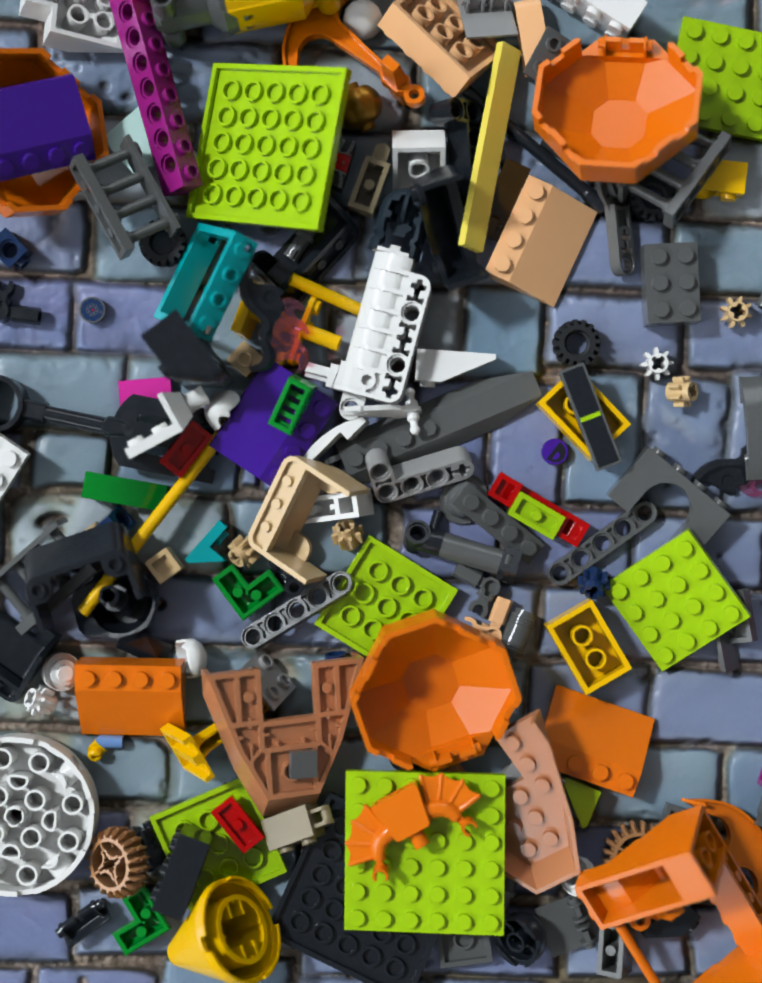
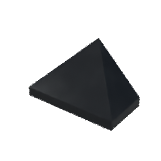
[116,631,174,658]

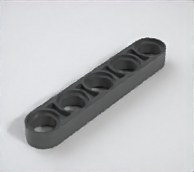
[547,501,657,585]
[241,571,355,649]

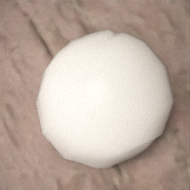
[342,0,383,41]
[204,390,240,430]
[175,638,207,679]

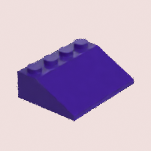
[0,73,96,182]
[209,362,338,486]

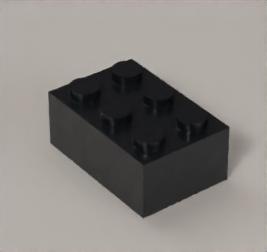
[150,823,215,921]

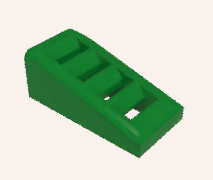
[268,374,317,436]

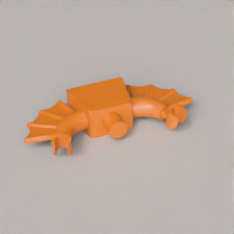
[345,772,481,882]

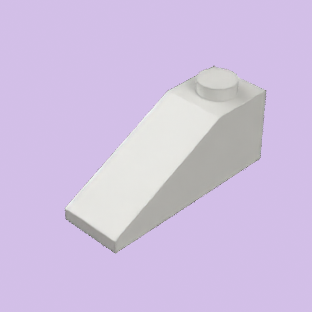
[414,348,496,388]
[305,488,374,524]

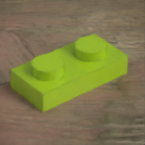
[507,491,566,540]

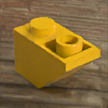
[695,160,748,202]

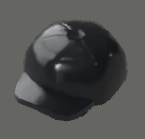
[72,570,159,639]

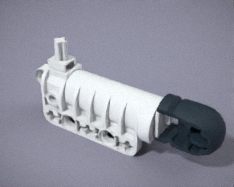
[304,188,432,421]

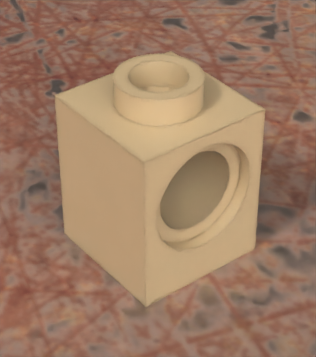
[226,340,263,379]
[145,546,185,584]

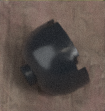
[495,911,547,967]

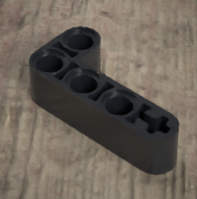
[429,97,482,207]

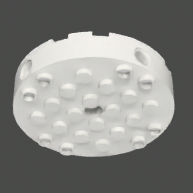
[0,733,99,897]

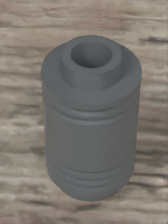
[501,607,536,658]

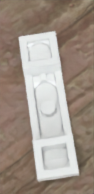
[304,417,370,461]

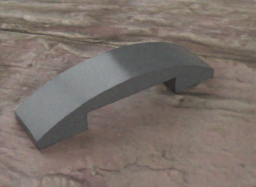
[739,376,762,481]

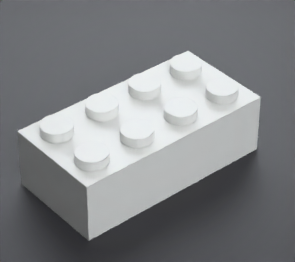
[556,0,648,38]

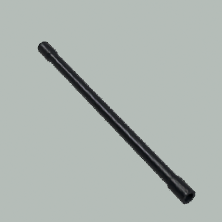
[381,29,604,214]

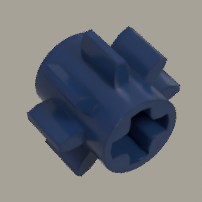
[577,567,610,599]

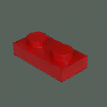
[159,420,213,478]
[211,794,265,854]

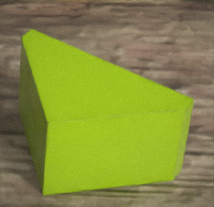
[560,773,601,828]

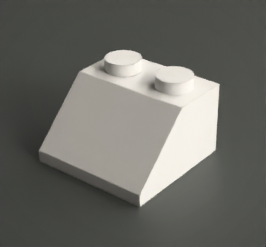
[392,130,446,191]

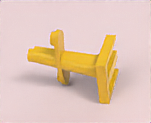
[230,281,343,366]
[160,699,270,783]

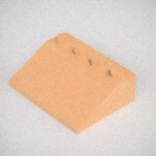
[378,0,498,97]
[485,175,598,308]

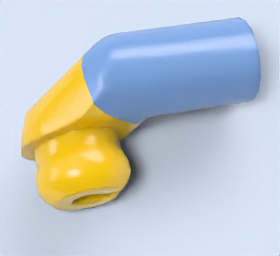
[87,735,124,762]

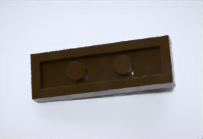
[486,158,531,242]

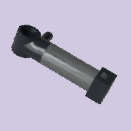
[403,509,523,584]

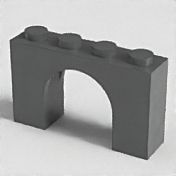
[606,446,730,547]

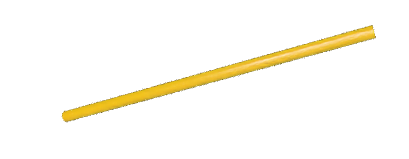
[77,321,315,617]

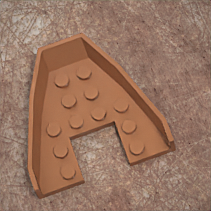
[201,651,364,817]
[424,708,581,895]

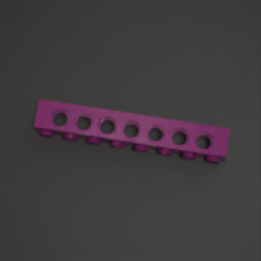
[109,0,203,196]

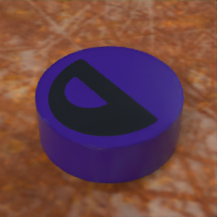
[541,439,568,465]

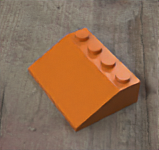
[74,657,186,736]
[543,684,655,797]

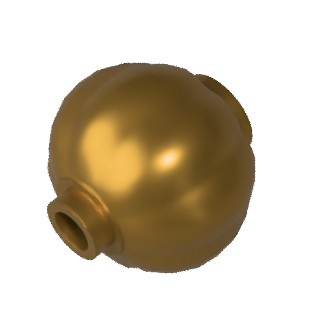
[342,82,382,133]

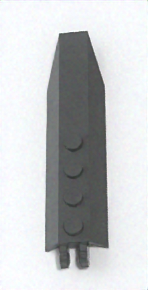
[320,371,542,484]

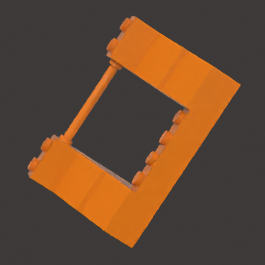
[575,804,762,983]

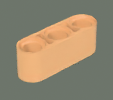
[512,0,546,77]

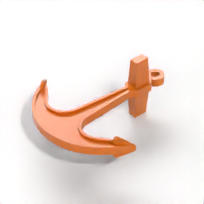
[282,0,426,108]
[628,798,762,931]

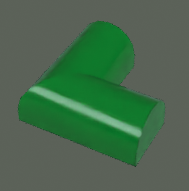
[212,563,285,621]
[112,882,172,956]

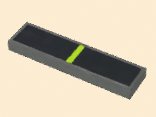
[558,362,622,472]

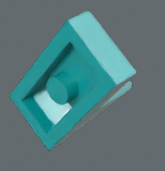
[185,520,230,563]

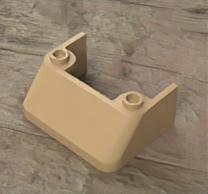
[248,455,370,584]

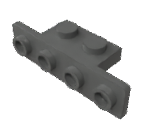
[716,565,758,672]

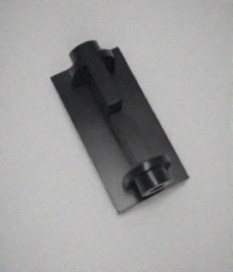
[132,820,166,877]
[55,898,112,949]

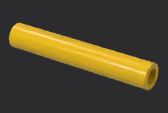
[288,273,361,316]

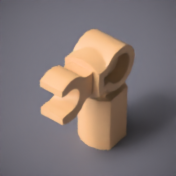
[464,595,514,640]

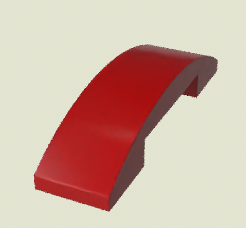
[487,472,590,547]

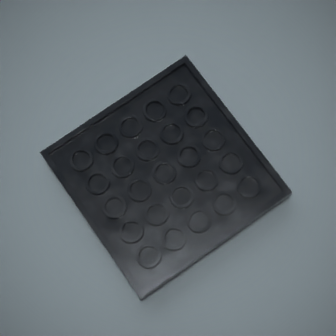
[272,790,439,983]

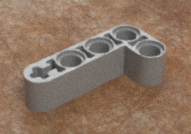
[365,446,474,503]

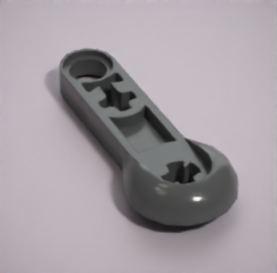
[596,182,635,277]

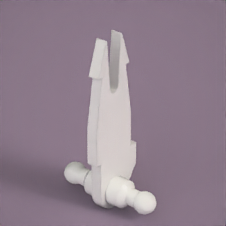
[340,387,422,435]

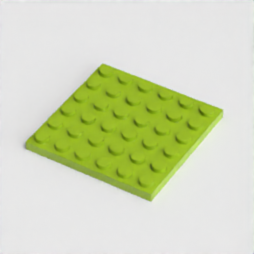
[185,63,352,232]
[344,769,506,936]

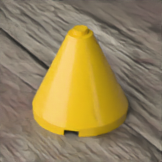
[167,876,281,983]

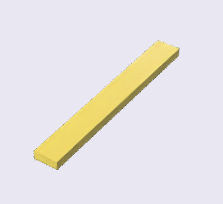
[458,41,521,253]

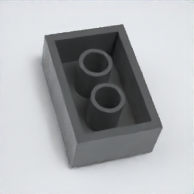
[639,242,701,327]

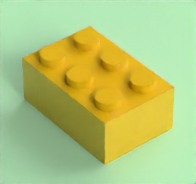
[535,380,631,461]
[543,598,632,695]

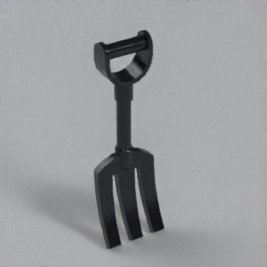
[0,375,226,484]

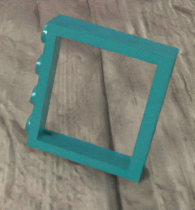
[153,223,258,342]

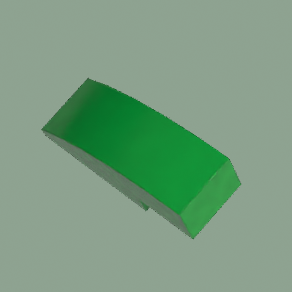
[81,471,168,510]

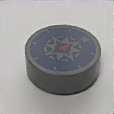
[79,297,107,324]

